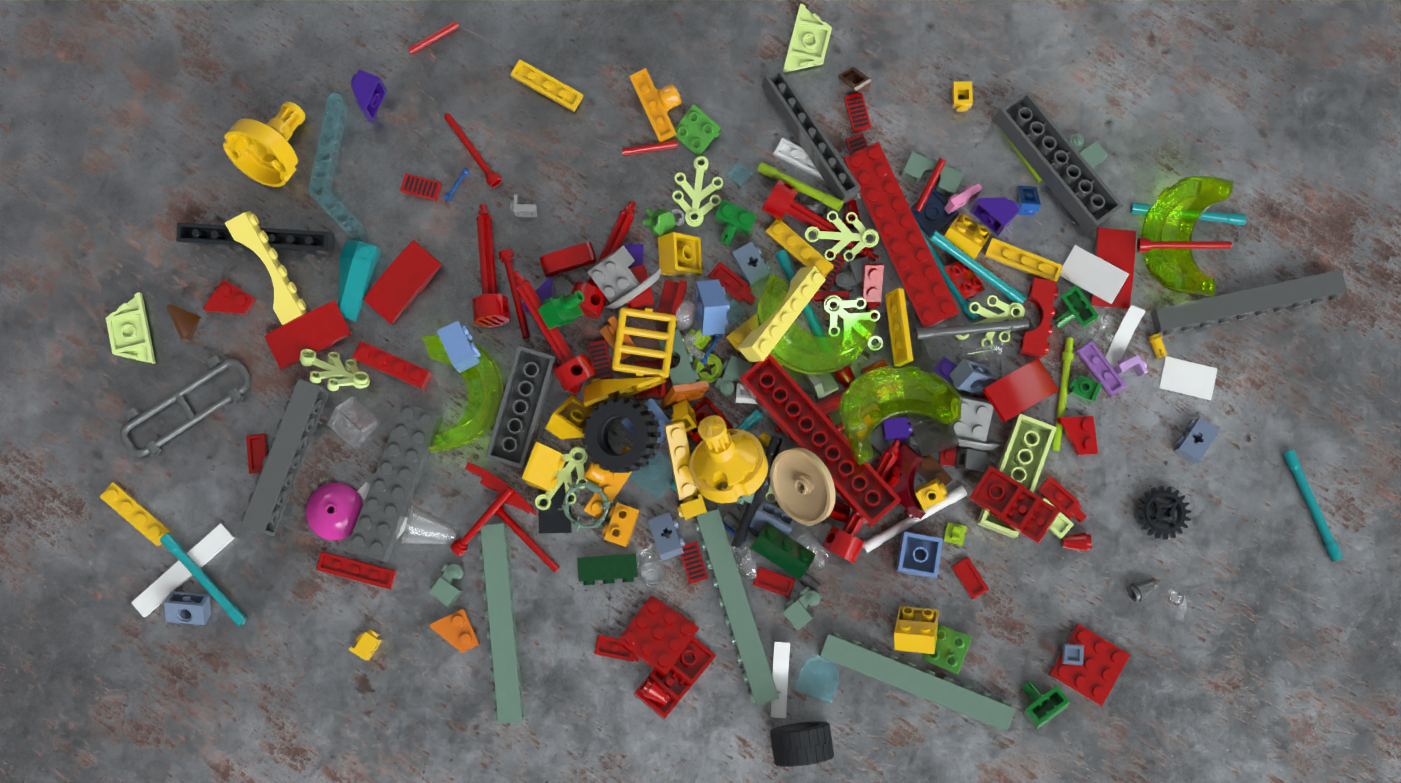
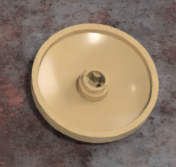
[770,447,835,525]

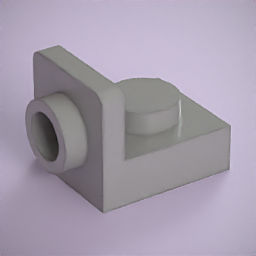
[510,194,538,217]

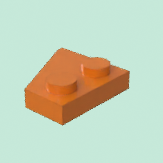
[661,381,709,410]
[429,609,480,653]

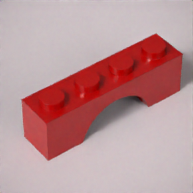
[1018,277,1059,359]
[352,341,433,392]

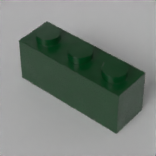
[750,522,816,580]
[577,554,638,586]

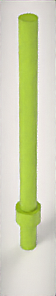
[1052,337,1074,451]

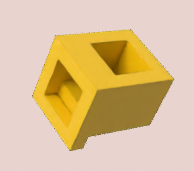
[951,82,973,112]
[671,400,697,432]
[915,478,947,510]
[677,494,707,521]
[349,628,382,660]

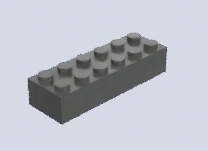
[485,345,558,469]

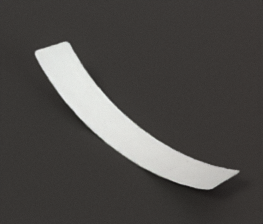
[1105,305,1145,368]
[770,642,790,718]

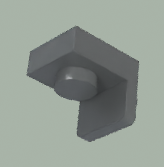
[798,193,829,217]

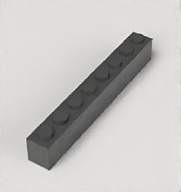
[762,68,861,204]

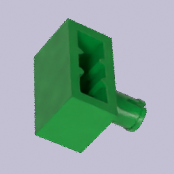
[715,200,757,246]
[1053,285,1100,329]
[538,291,584,330]
[1022,681,1070,730]

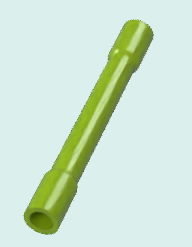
[757,162,843,211]

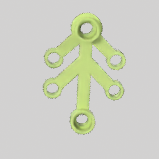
[672,156,723,227]
[805,211,879,262]
[824,295,883,351]
[954,295,1025,349]
[300,349,370,391]
[535,446,588,510]

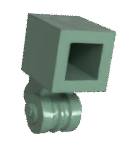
[1069,134,1108,169]
[715,356,753,396]
[429,562,464,607]
[782,586,821,631]

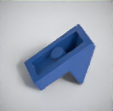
[1016,186,1041,216]

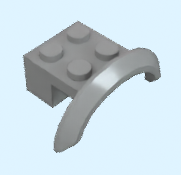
[587,245,661,309]
[926,393,1002,450]

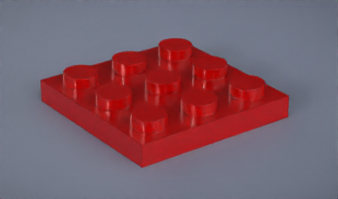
[617,595,699,677]
[1048,624,1130,706]

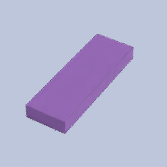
[1076,340,1127,398]

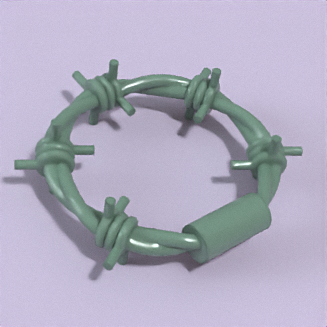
[558,481,614,533]

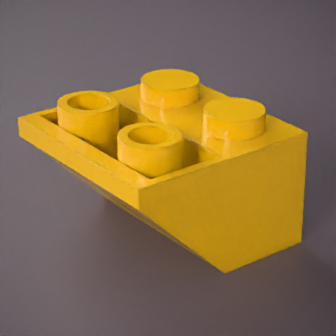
[944,213,991,259]
[894,606,939,654]

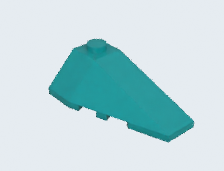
[338,240,382,322]

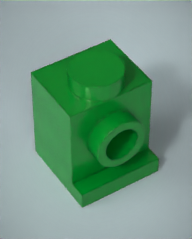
[1069,375,1102,404]

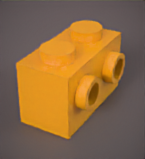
[602,503,640,548]

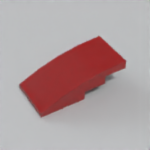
[1090,227,1136,309]
[363,240,442,324]
[264,300,351,370]
[982,358,1059,423]
[465,462,537,515]
[969,465,1060,545]
[634,637,717,720]

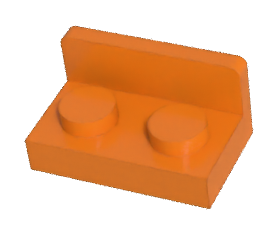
[600,316,636,361]

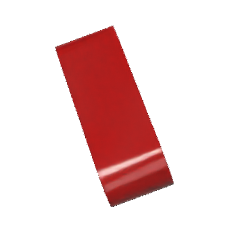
[539,242,597,277]

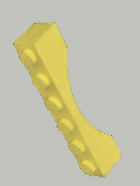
[225,211,307,325]
[738,266,826,362]

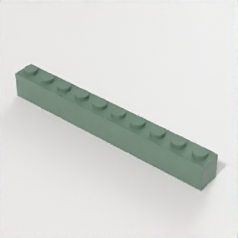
[694,509,779,706]
[478,523,525,724]
[819,632,1015,731]

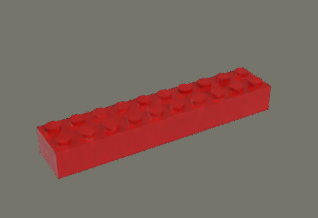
[844,142,959,328]
[739,353,901,529]

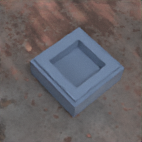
[1061,644,1084,665]

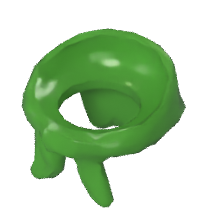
[641,208,675,237]

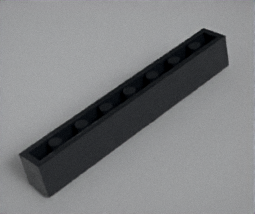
[176,222,334,252]

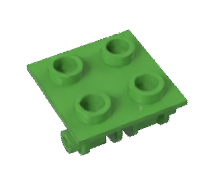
[675,104,721,157]
[922,624,972,674]

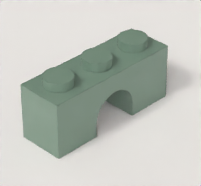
[901,152,964,198]
[658,329,699,386]

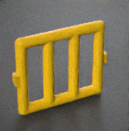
[612,307,677,378]

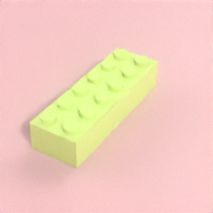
[977,414,1057,538]

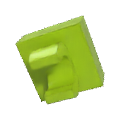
[687,328,712,353]
[943,522,967,546]

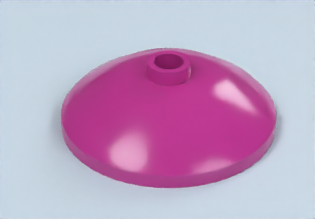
[306,482,363,540]

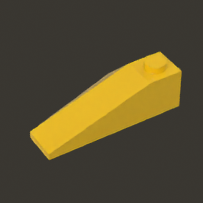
[584,377,666,408]

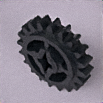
[1135,486,1191,540]

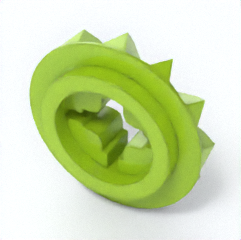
[692,353,723,383]

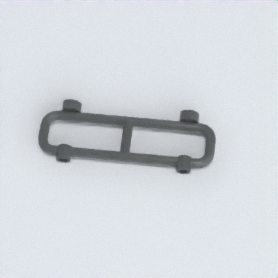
[120,355,251,457]

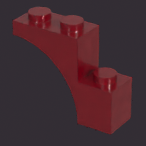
[892,444,926,519]

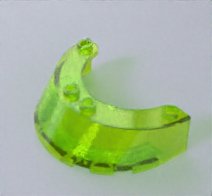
[1141,176,1234,297]
[757,273,877,375]
[421,335,503,455]
[840,365,962,465]

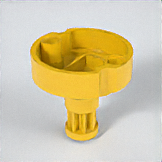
[223,102,306,187]
[689,415,768,503]

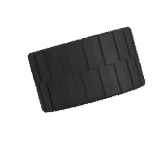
[770,721,834,767]

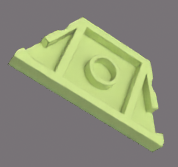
[783,3,832,72]
[106,292,156,364]

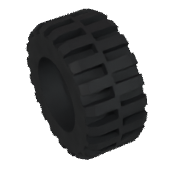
[582,398,661,473]

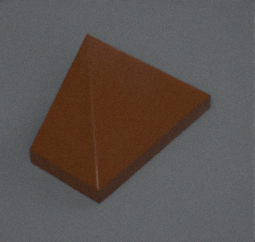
[838,67,871,91]
[167,304,201,343]

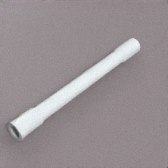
[863,485,967,553]

